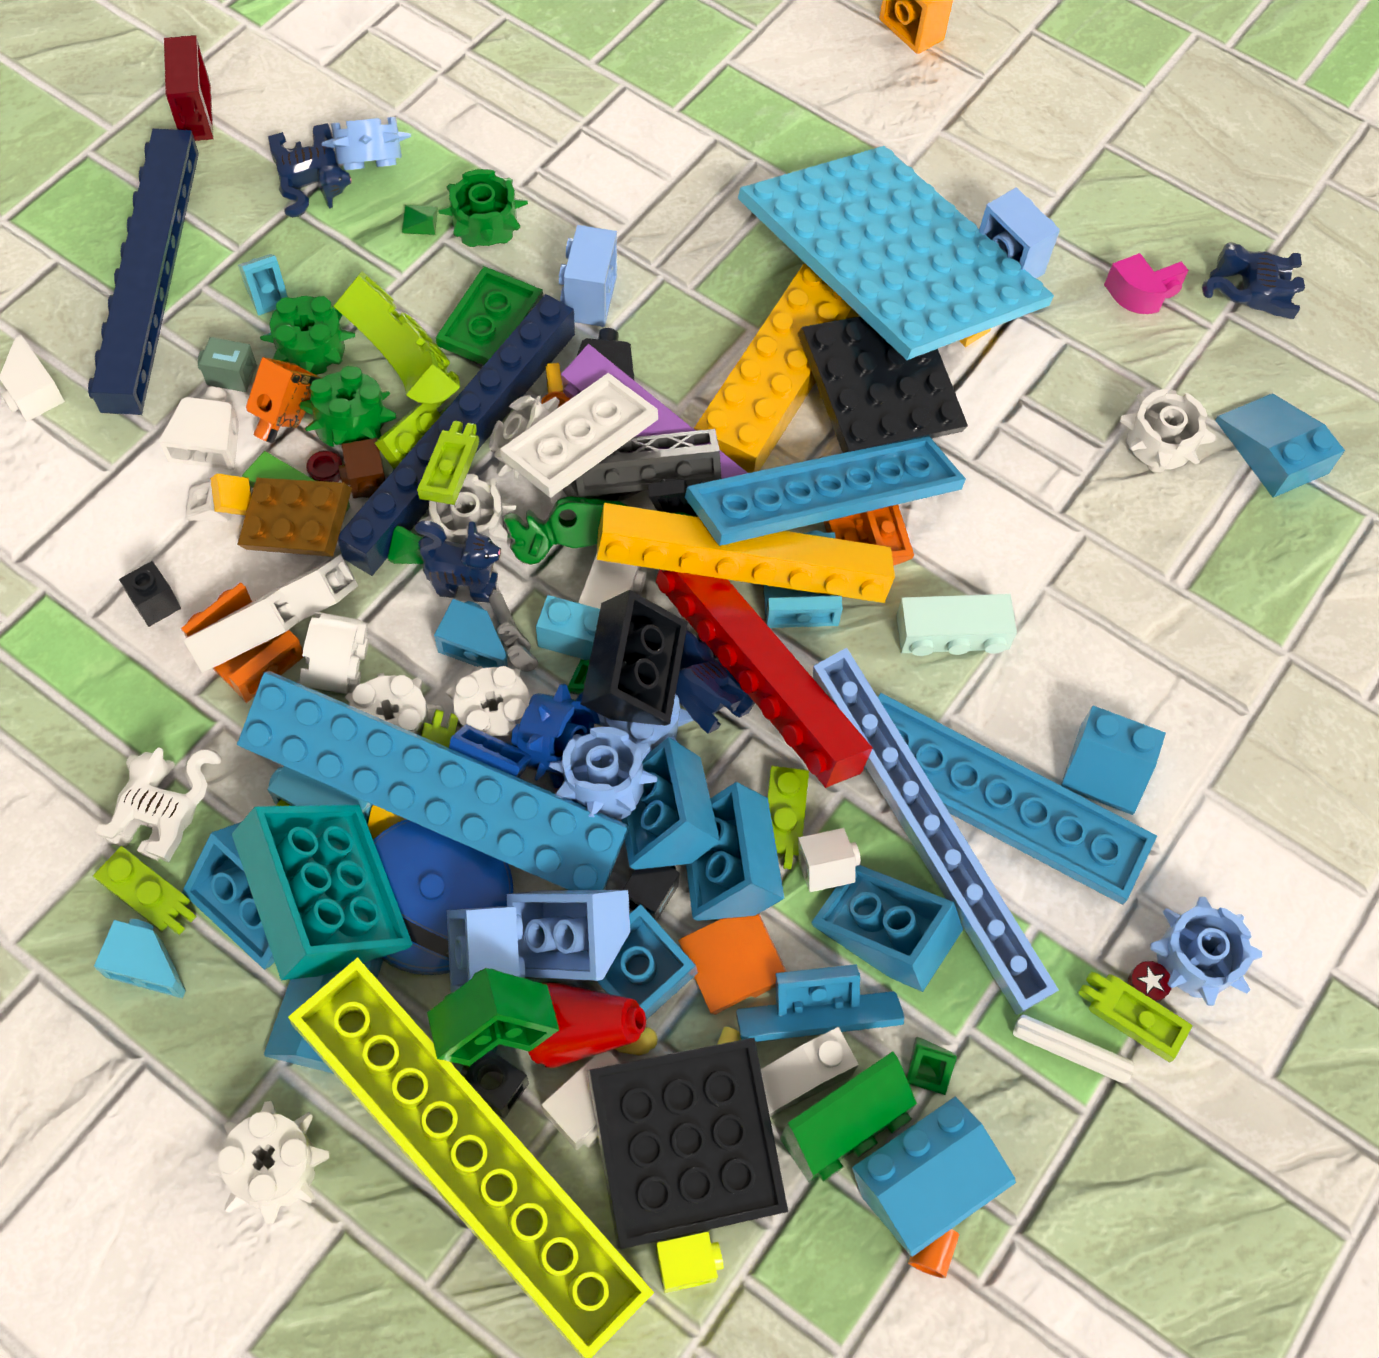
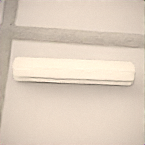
[1013,1014,1134,1083]

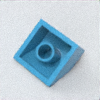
[1061,706,1166,815]

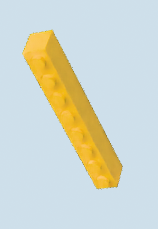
[596,503,895,603]

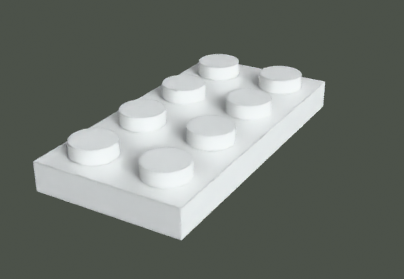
[500,373,658,498]

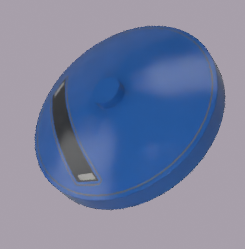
[373,819,513,975]

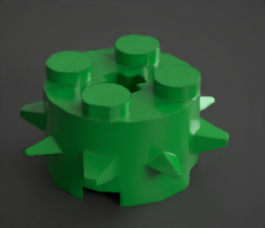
[438,169,528,247]
[260,296,355,375]
[300,366,396,447]

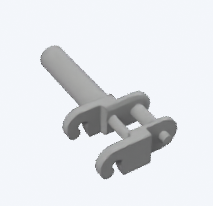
[489,593,538,672]

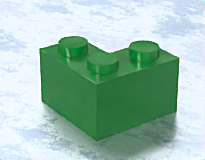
[427,968,560,1066]

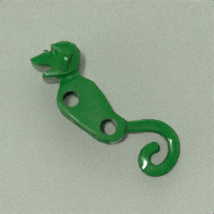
[504,496,691,565]

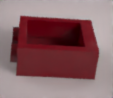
[164,35,214,141]

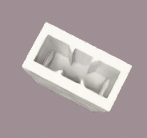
[159,387,239,470]

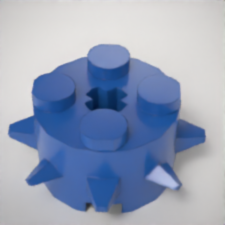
[511,684,600,788]

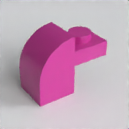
[1104,253,1189,314]

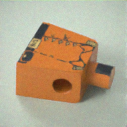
[246,357,322,443]

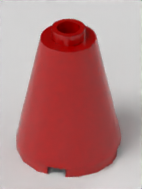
[528,982,646,1068]

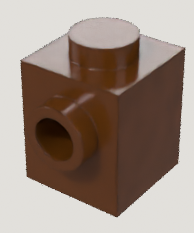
[338,438,386,499]

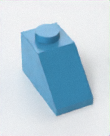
[434,599,508,668]

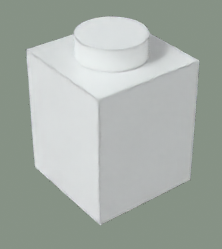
[798,828,861,892]

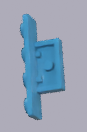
[736,964,905,1042]

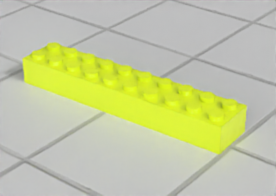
[288,957,654,1358]

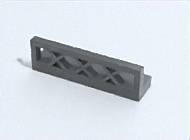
[576,429,722,497]

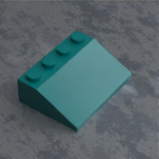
[232,805,413,980]

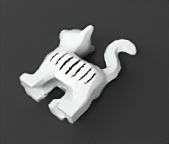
[95,747,221,862]

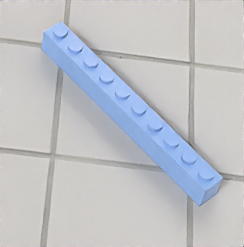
[813,648,1059,1015]

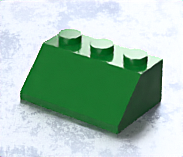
[780,1051,917,1182]

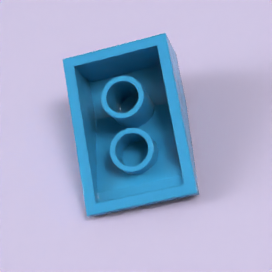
[1215,393,1345,498]
[812,865,963,992]

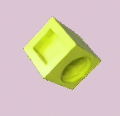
[656,1232,724,1293]

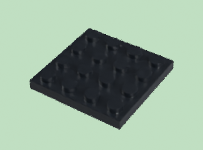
[797,316,968,453]
[587,1038,788,1250]

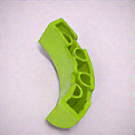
[333,271,460,404]

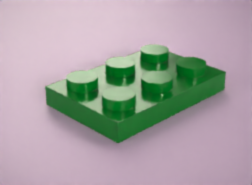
[435,266,543,365]

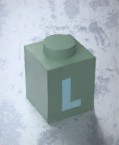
[198,337,257,392]

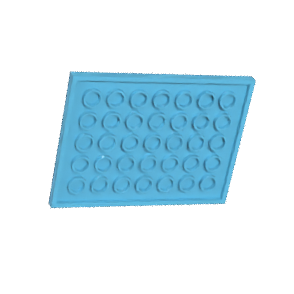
[738,146,1054,360]

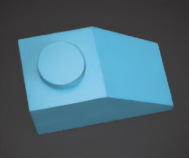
[238,254,288,316]
[94,919,186,999]

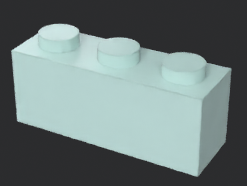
[896,594,1017,656]

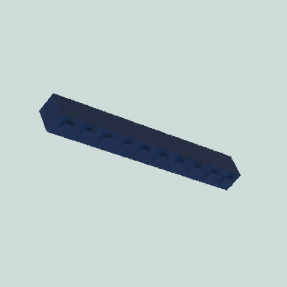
[88,128,199,415]
[338,294,575,576]

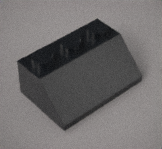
[581,590,688,726]

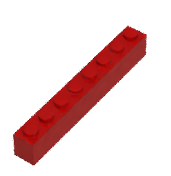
[656,569,873,788]

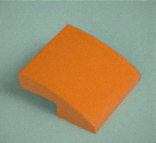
[824,504,914,566]
[678,914,787,1015]

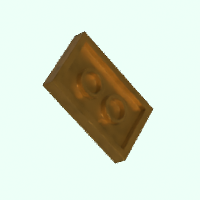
[237,478,352,557]

